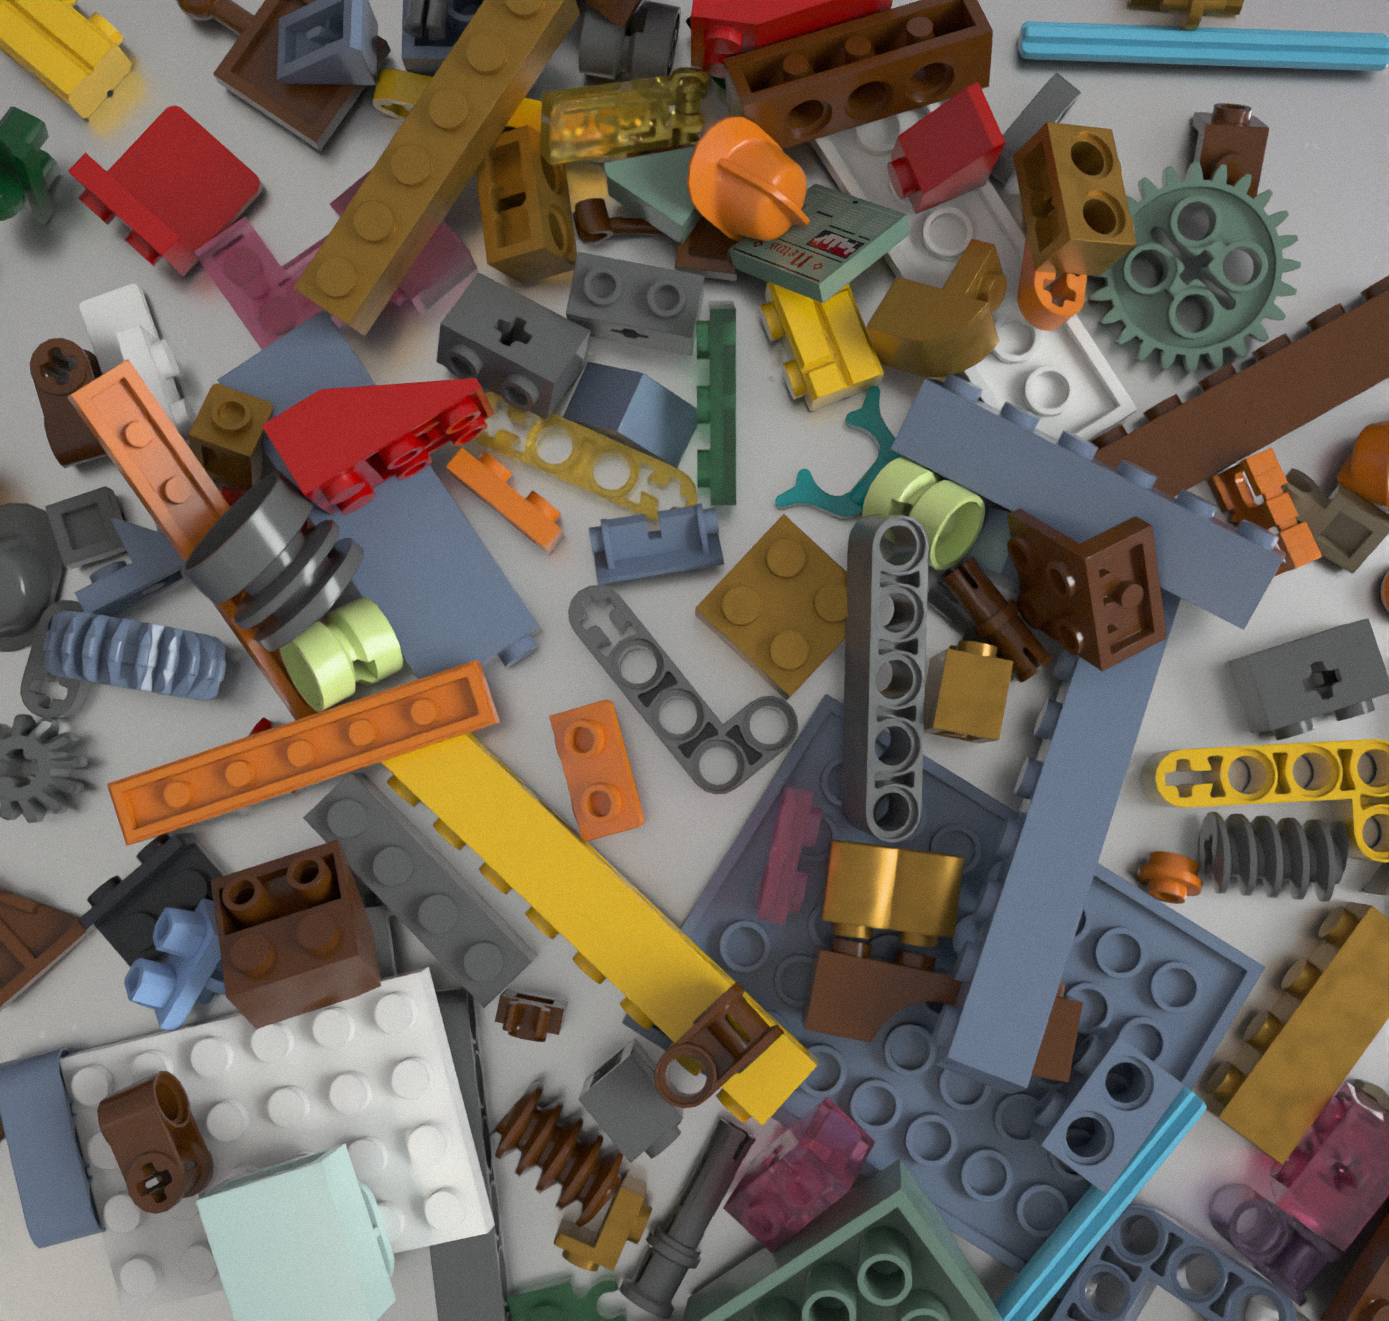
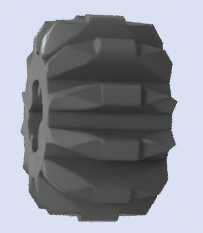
[0,714,88,823]

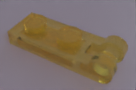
[539,67,710,165]

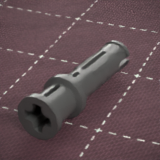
[619,1118,756,1319]

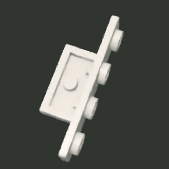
[79,283,196,533]

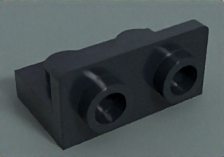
[78,833,228,967]

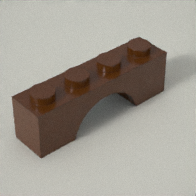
[801,936,1083,1082]

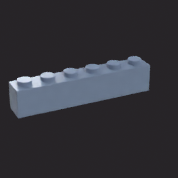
[891,374,1287,630]

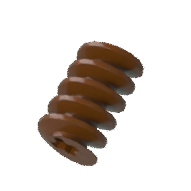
[488,1081,629,1228]

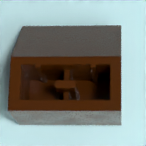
[211,839,382,1029]

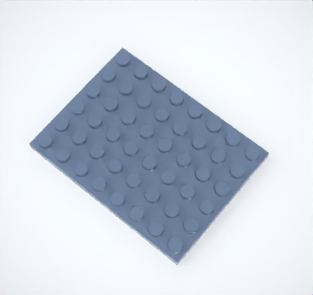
[622,694,1265,1301]

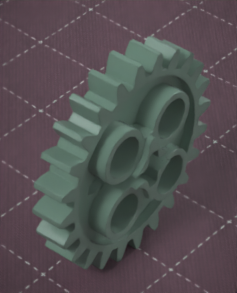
[1090,162,1301,372]

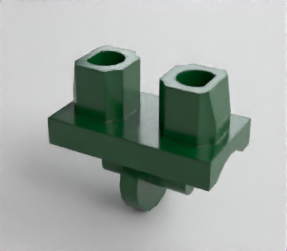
[0,106,60,225]

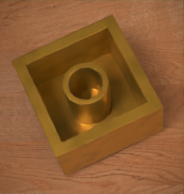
[695,514,848,701]

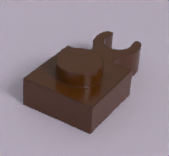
[495,989,568,1042]

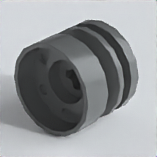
[180,471,364,652]

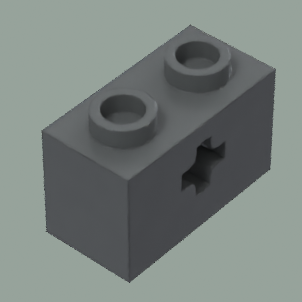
[566,252,704,356]
[436,273,590,420]
[1228,618,1389,740]
[578,1038,683,1163]

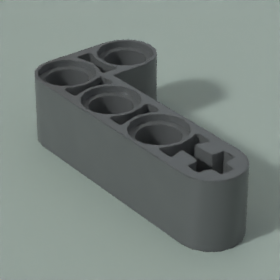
[568,585,798,795]

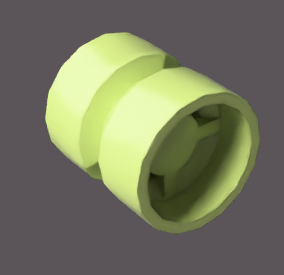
[862,456,985,570]
[279,596,403,712]

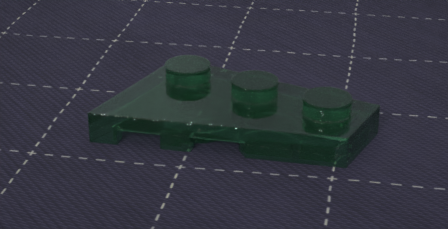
[696,301,736,505]

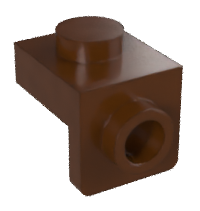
[1192,103,1269,198]

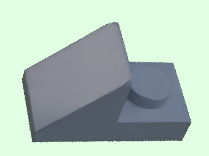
[74,517,186,617]

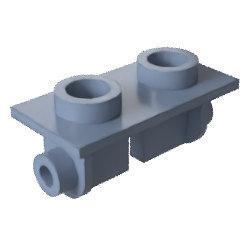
[589,503,724,585]

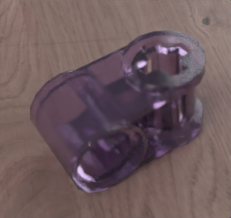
[1209,1183,1342,1308]

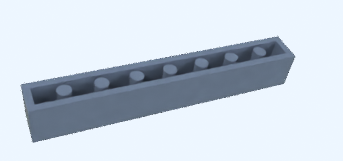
[931,587,1181,1094]

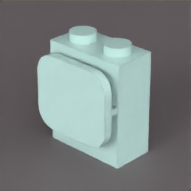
[195,1143,396,1321]

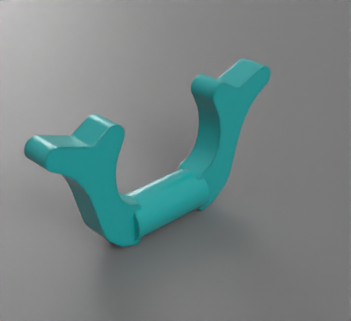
[775,386,902,520]

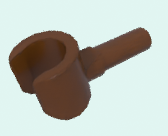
[573,198,662,244]

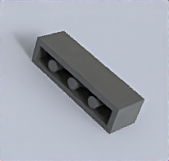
[303,772,538,1008]

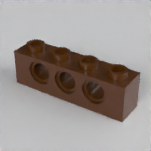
[723,0,993,149]

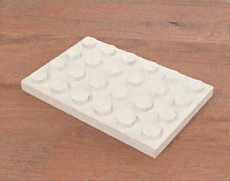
[60,967,495,1312]

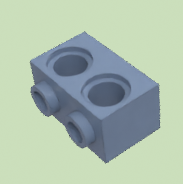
[1029,1028,1184,1194]

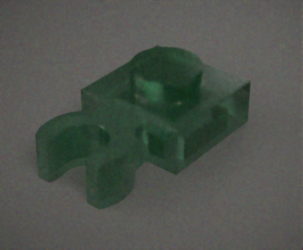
[507,1274,628,1321]

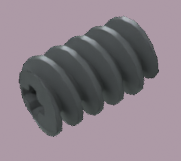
[1199,812,1348,902]

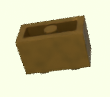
[924,640,1013,744]

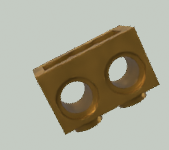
[1012,122,1137,276]
[476,125,577,284]

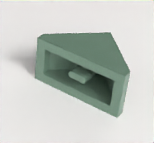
[604,146,702,245]

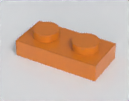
[446,447,565,556]

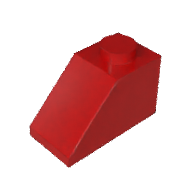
[887,82,1006,214]

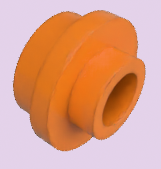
[1136,851,1203,904]

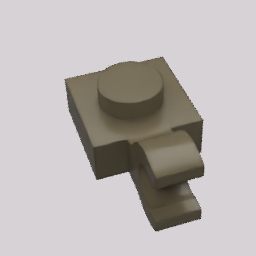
[1281,468,1389,574]

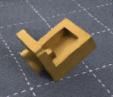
[553,1175,653,1271]

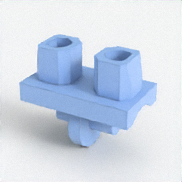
[124,898,226,1031]

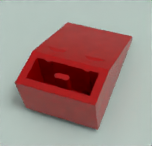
[261,378,495,515]

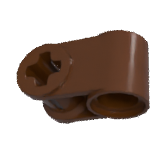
[30,338,108,468]
[654,981,784,1109]
[97,1071,214,1214]

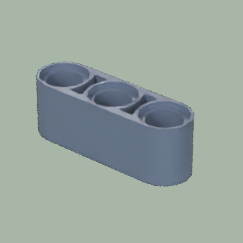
[0,1047,106,1248]

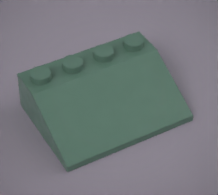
[683,1159,1004,1321]

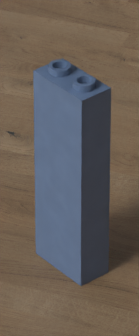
[217,309,543,679]

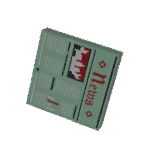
[729,183,910,303]

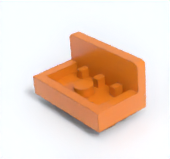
[549,700,645,842]

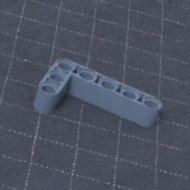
[1050,1204,1297,1321]

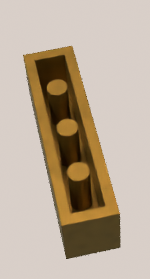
[1204,902,1389,1165]

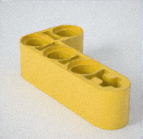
[1140,739,1389,863]

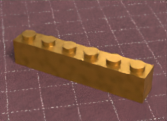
[293,0,580,336]

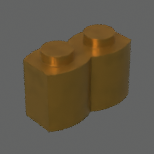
[821,839,964,947]

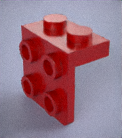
[68,106,262,277]

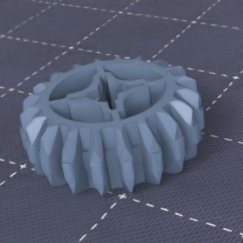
[43,610,227,701]

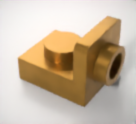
[188,383,274,491]

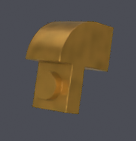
[866,239,1007,377]

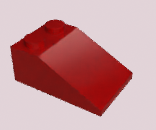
[691,0,893,78]

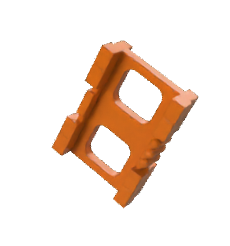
[1207,448,1322,576]

